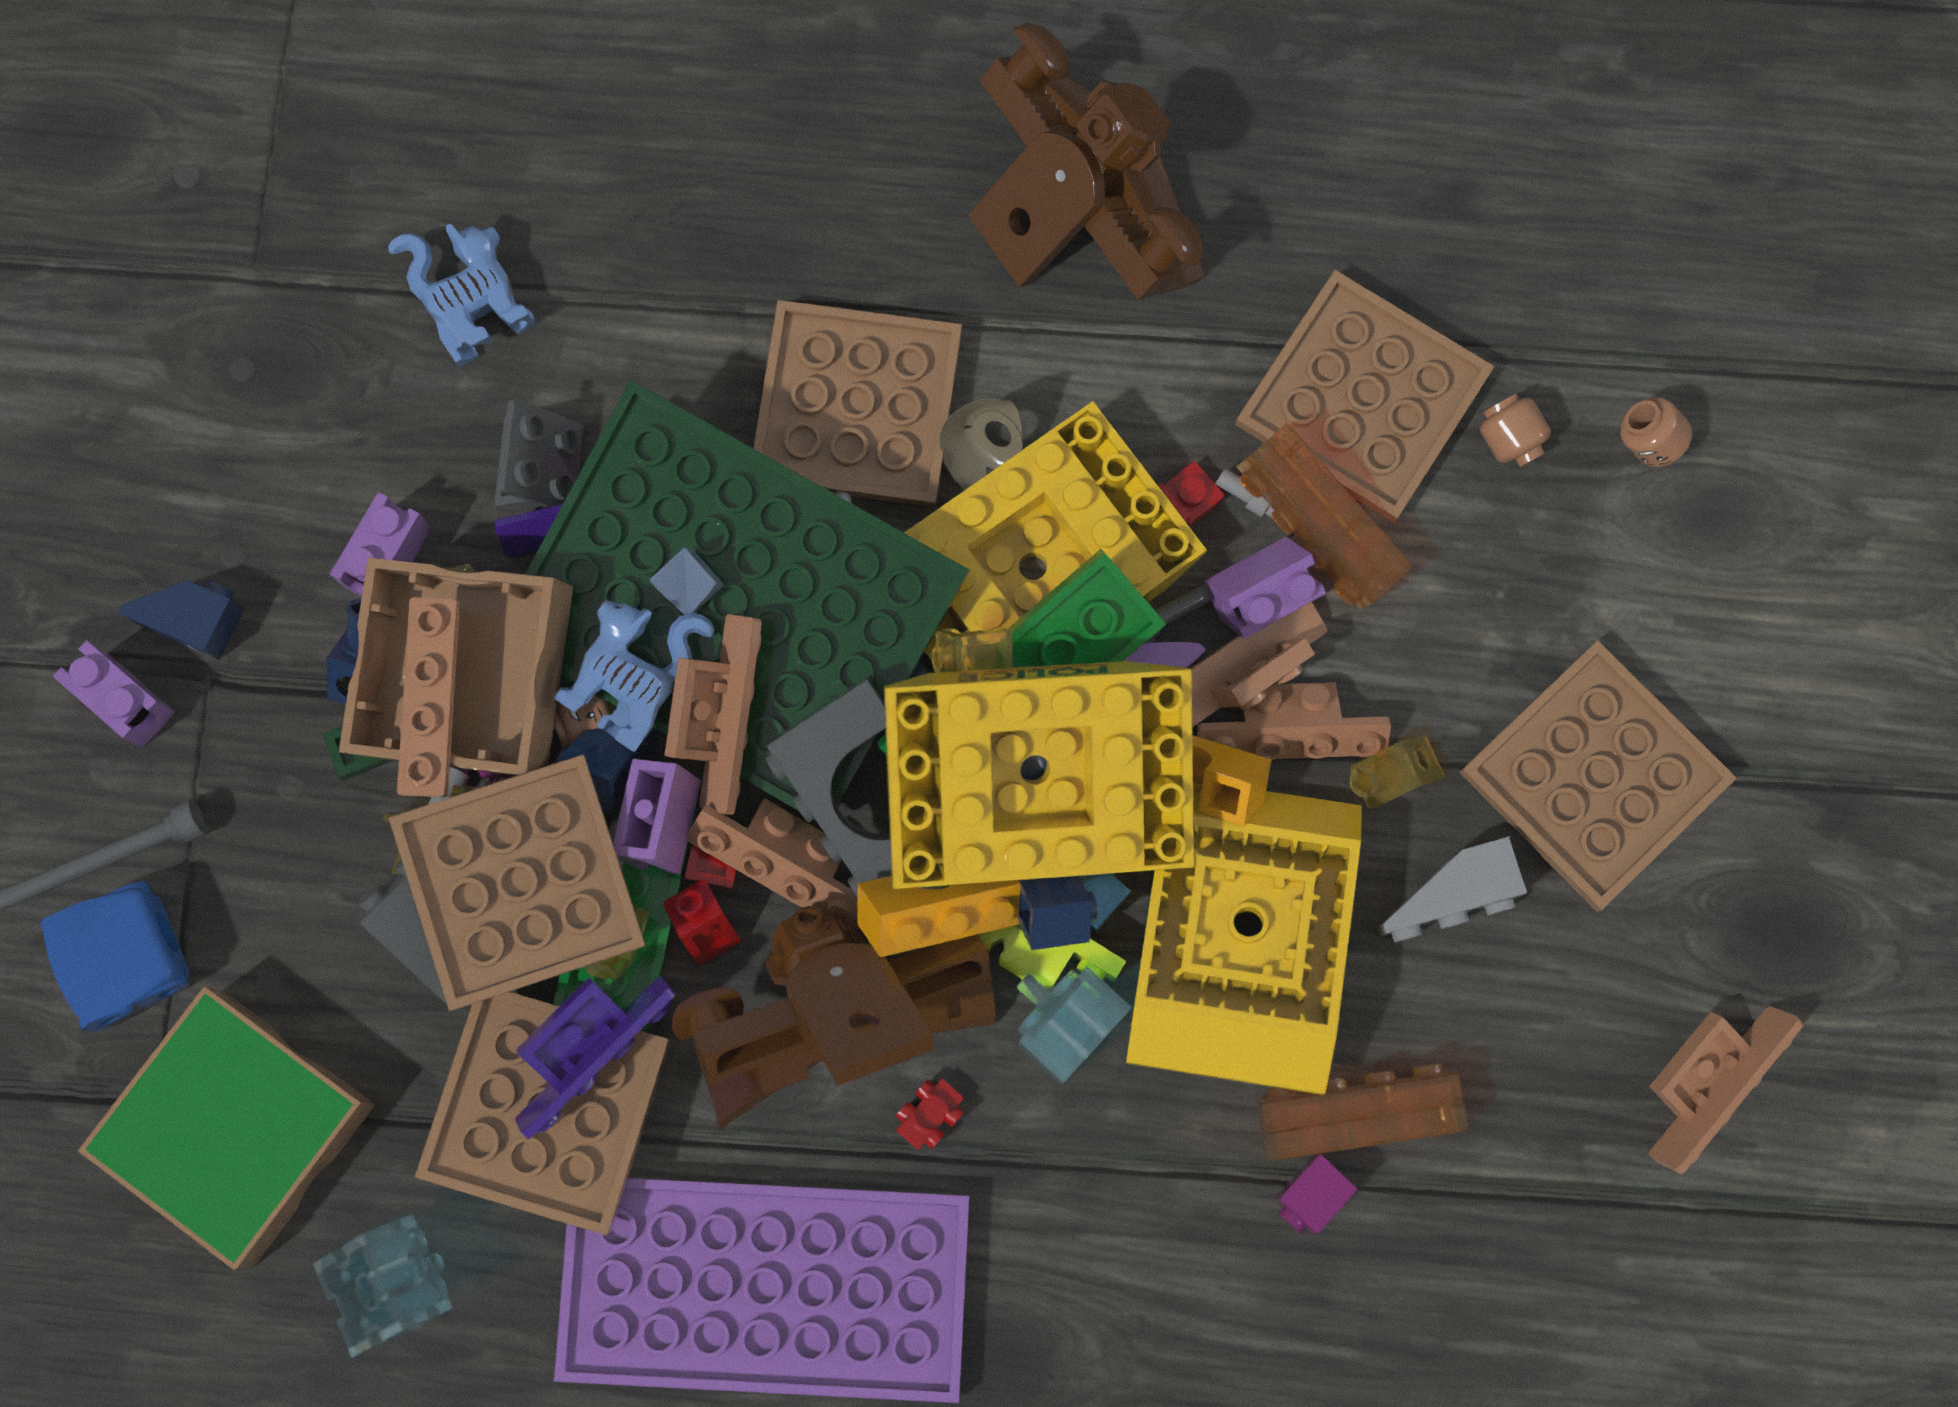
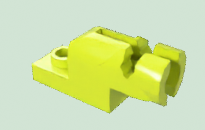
[978,925,1126,988]

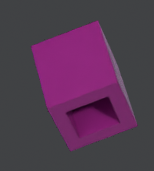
[1274,1154,1358,1234]

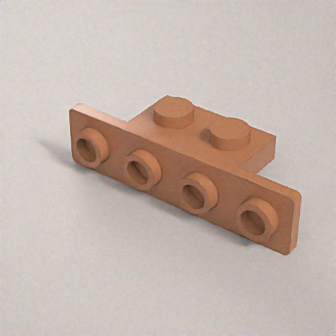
[397,597,460,797]
[1190,602,1327,727]
[665,614,761,815]
[1196,682,1391,760]
[688,798,859,929]
[1649,1006,1804,1174]

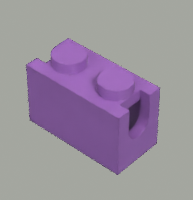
[330,492,432,597]
[1205,536,1326,639]
[53,640,175,748]
[613,759,702,875]

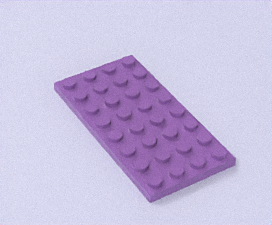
[554,1178,969,1403]

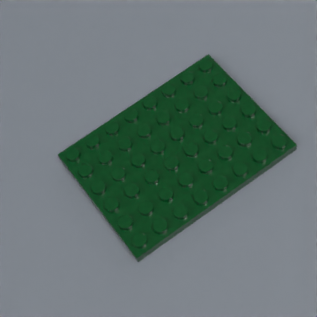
[525,380,971,820]

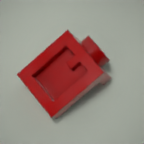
[1158,461,1225,527]
[663,880,741,966]

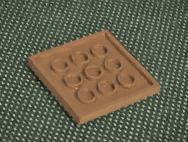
[1235,270,1495,523]
[754,300,962,508]
[1459,640,1737,912]
[389,755,646,1011]
[415,992,671,1236]

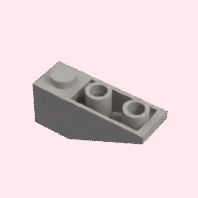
[1376,837,1527,943]

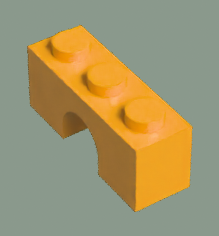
[1192,735,1271,827]
[858,875,1020,957]

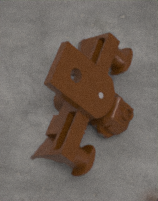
[968,23,1205,300]
[672,905,996,1130]

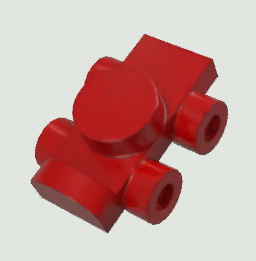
[895,1078,965,1150]

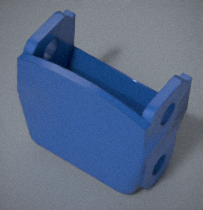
[40,881,190,1032]

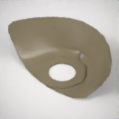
[940,399,1023,491]

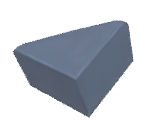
[650,547,724,615]

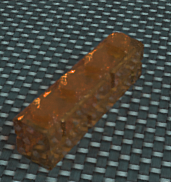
[1236,423,1413,609]
[1256,1063,1468,1161]

